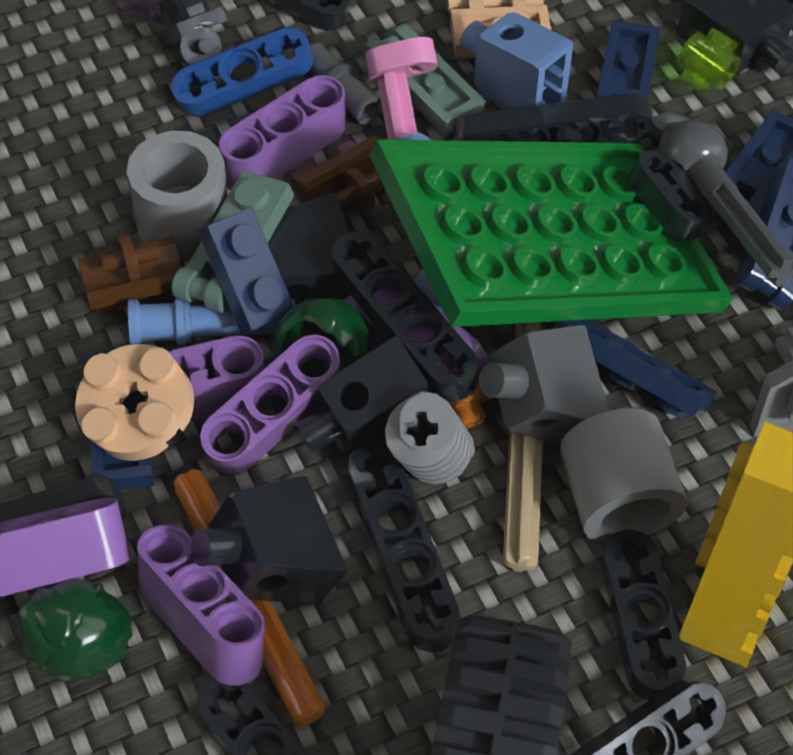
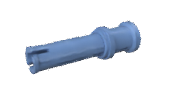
[128,298,295,346]

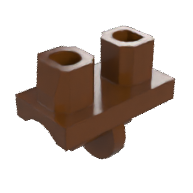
[292,136,384,213]
[77,233,182,316]

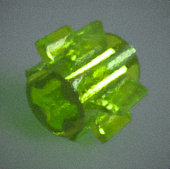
[678,28,741,93]

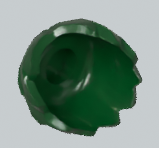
[274,298,370,378]
[18,578,133,681]

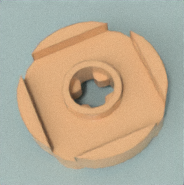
[75,344,194,461]

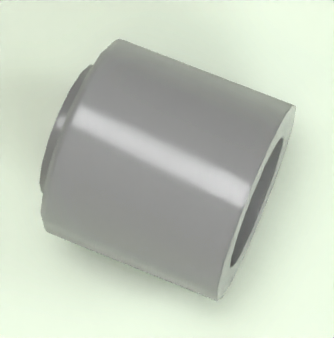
[126,130,228,258]
[559,408,688,542]

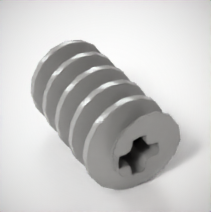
[385,391,475,485]

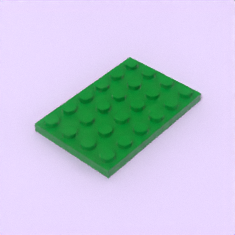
[369,140,733,327]

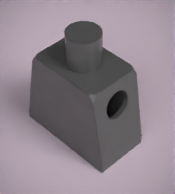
[479,325,609,444]

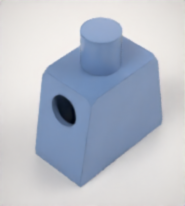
[460,12,573,135]

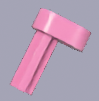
[365,37,438,140]

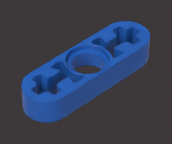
[171,28,314,117]

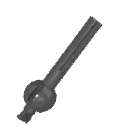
[651,111,793,287]

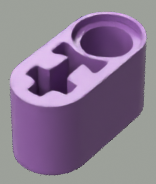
[169,336,264,421]

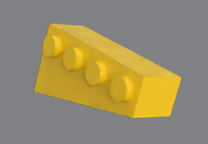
[679,421,793,668]

